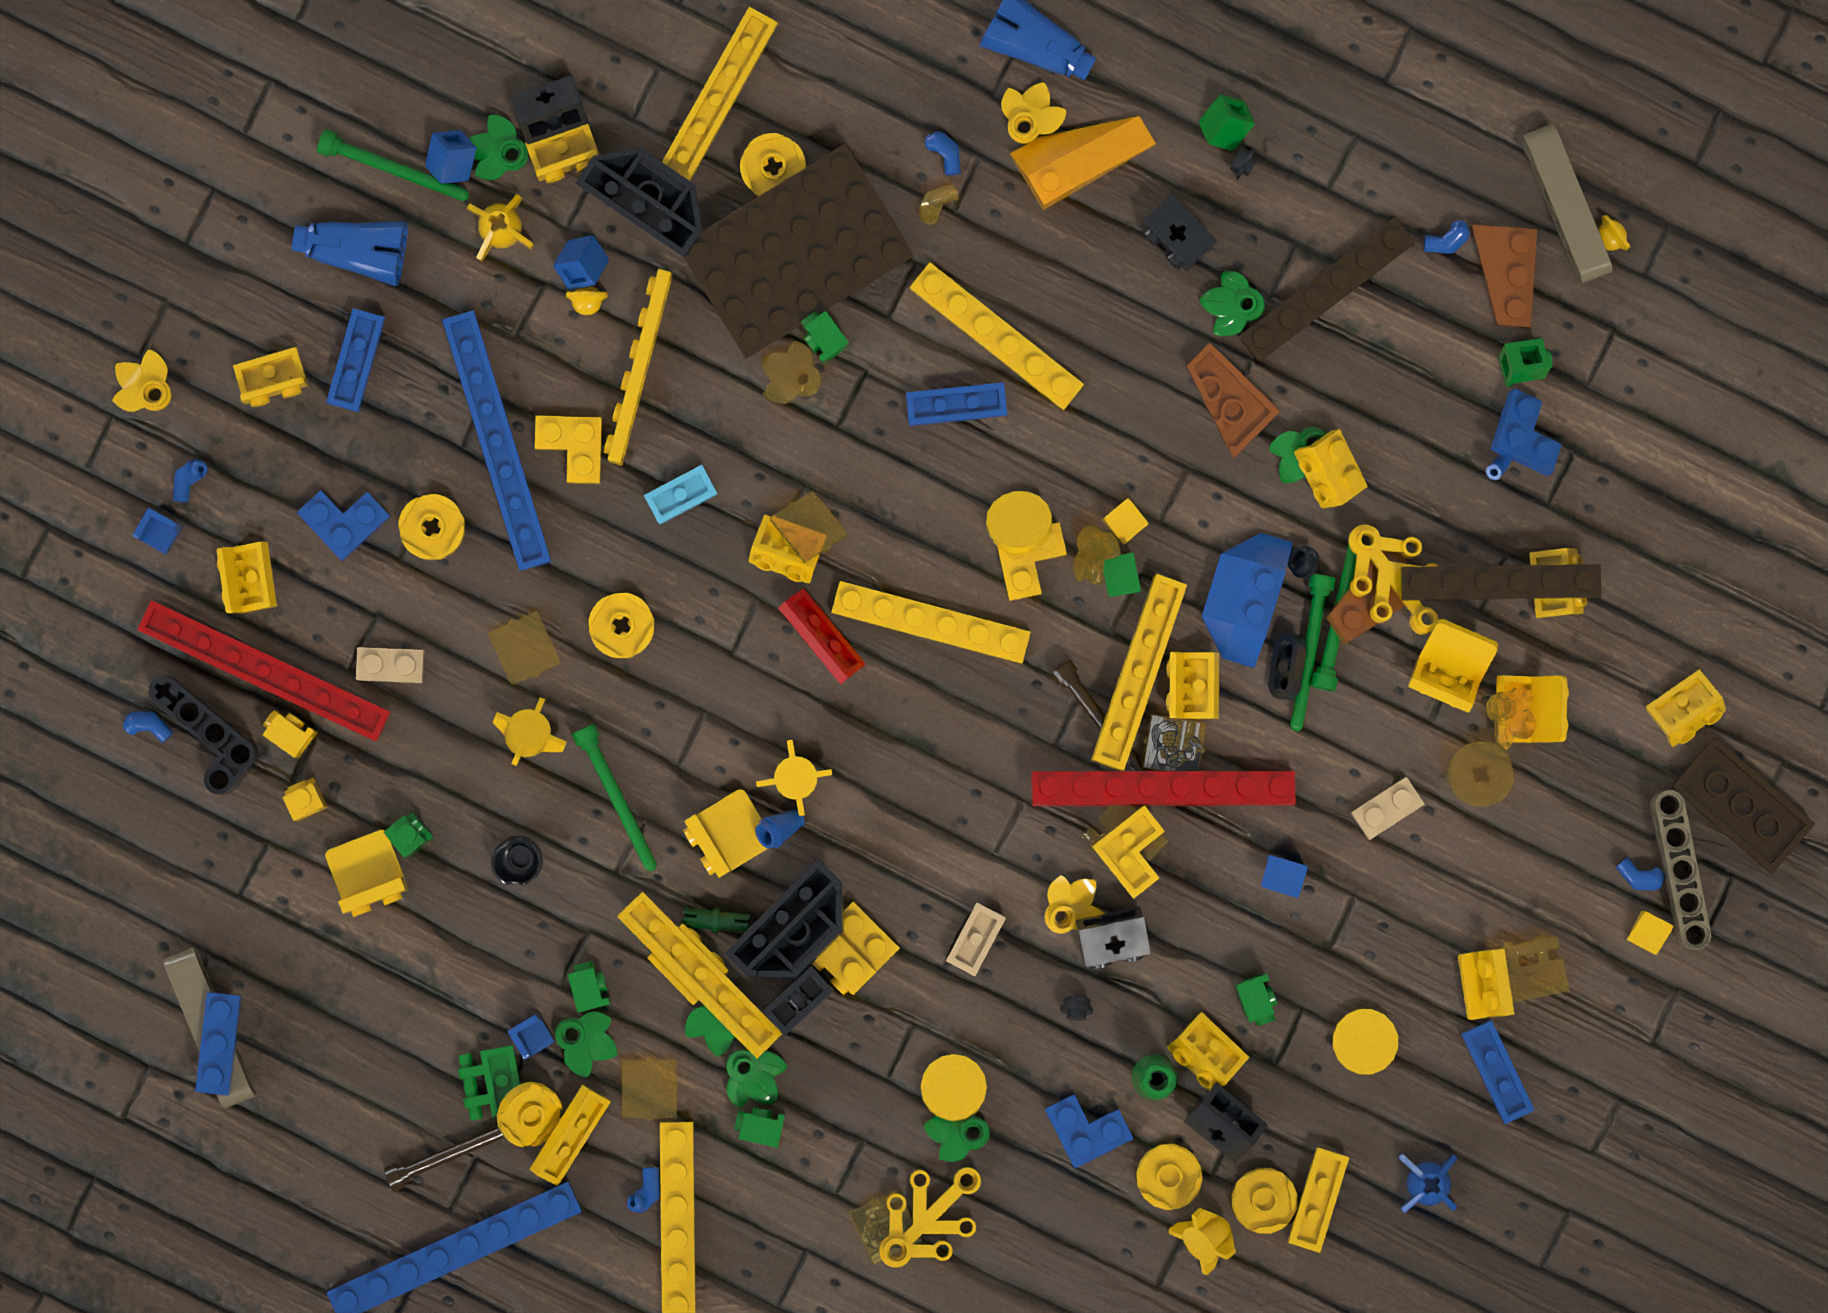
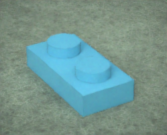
[644,465,718,525]

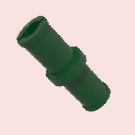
[682,907,751,934]

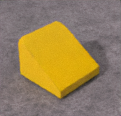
[1102,498,1149,545]
[1626,911,1674,955]

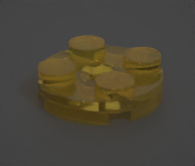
[1447,742,1514,807]

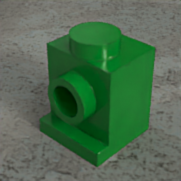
[801,311,849,365]
[1498,338,1553,387]
[383,812,434,858]
[568,961,612,1013]
[1234,973,1277,1026]
[734,1107,786,1148]

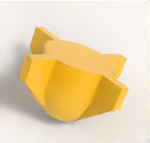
[467,194,534,262]
[493,697,567,766]
[756,740,832,816]
[1169,1208,1236,1275]

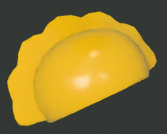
[1598,215,1630,251]
[565,286,608,315]

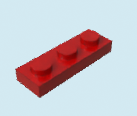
[778,588,866,684]

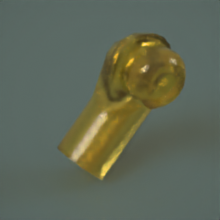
[918,184,959,225]

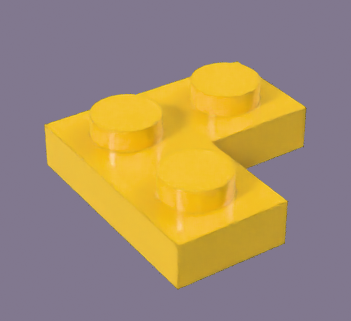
[535,416,602,484]
[997,522,1067,601]
[1092,806,1165,899]

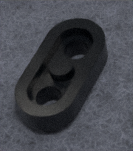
[1268,633,1306,700]

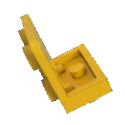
[1408,619,1498,713]
[1496,675,1569,743]
[683,789,768,878]
[325,830,409,917]

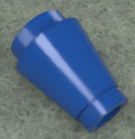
[755,809,805,848]

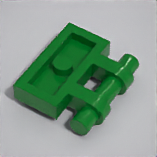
[457,1045,521,1121]

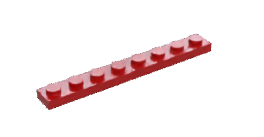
[137,600,391,742]
[1031,771,1296,806]

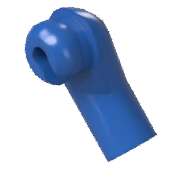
[925,131,961,176]
[1424,220,1470,254]
[1486,454,1512,480]
[173,459,208,503]
[123,711,174,743]
[1615,857,1666,891]
[627,1167,660,1213]

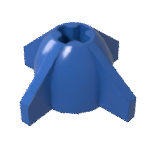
[1397,1153,1457,1213]

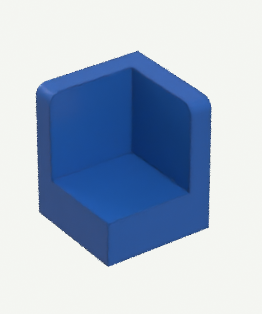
[425,130,477,184]
[553,235,609,290]
[132,507,183,555]
[1261,855,1308,898]
[507,1013,556,1060]

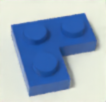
[1490,388,1562,476]
[297,490,391,561]
[1045,1094,1134,1169]

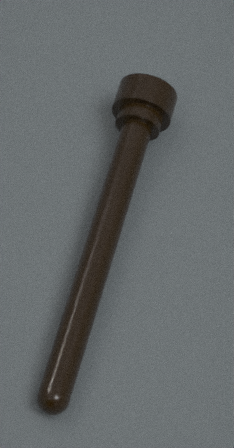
[1050,659,1148,771]
[383,1126,505,1192]

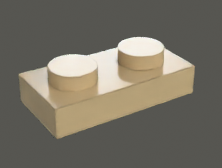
[356,647,425,683]
[1350,777,1425,840]
[946,902,1006,976]

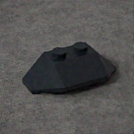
[575,148,703,258]
[725,859,844,979]

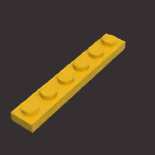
[662,7,778,181]
[909,262,1084,411]
[604,269,673,466]
[1091,574,1187,771]
[831,581,1031,664]
[617,892,782,1058]
[660,1122,696,1313]

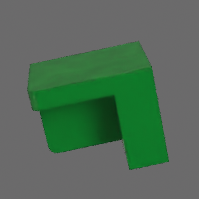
[1199,94,1255,151]
[1100,553,1141,597]

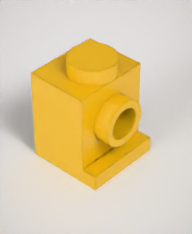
[262,710,318,759]
[282,777,328,821]

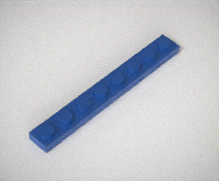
[442,310,552,572]
[326,1181,583,1313]

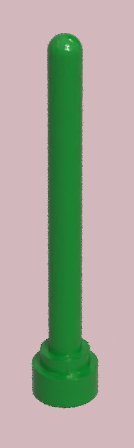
[316,128,469,201]
[1310,539,1362,692]
[1290,574,1336,732]
[571,724,657,872]

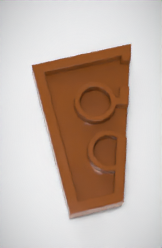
[1470,224,1537,328]
[1186,343,1280,459]
[1326,537,1408,645]

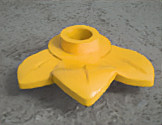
[1001,82,1067,144]
[112,349,172,412]
[1044,875,1105,934]

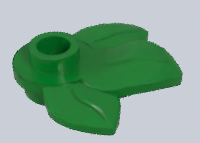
[469,115,529,180]
[1199,271,1265,336]
[1269,427,1326,484]
[685,1006,736,1057]
[555,1012,618,1078]
[726,1049,787,1108]
[923,1114,990,1162]

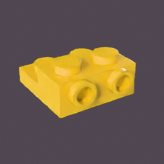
[812,902,900,995]

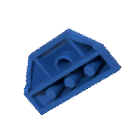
[1202,533,1293,668]

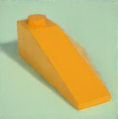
[1010,116,1156,210]

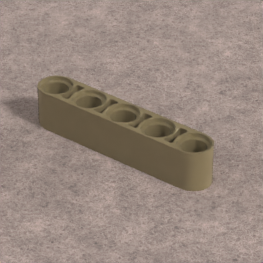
[1521,124,1612,284]
[1650,790,1711,950]
[163,946,256,1109]

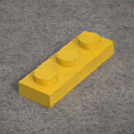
[529,1085,611,1186]
[1287,1147,1349,1253]

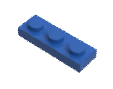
[326,308,386,413]
[906,382,1007,427]
[195,992,242,1096]
[1460,1020,1535,1124]

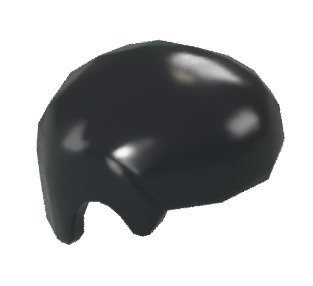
[491,836,543,886]

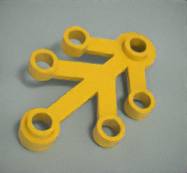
[1348,524,1439,635]
[879,1167,981,1268]

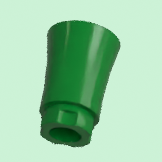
[1132,1055,1178,1101]

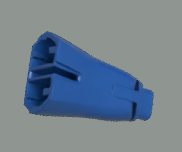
[979,0,1096,80]
[292,221,408,286]

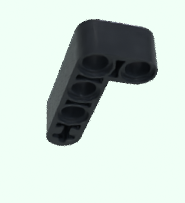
[148,676,259,795]

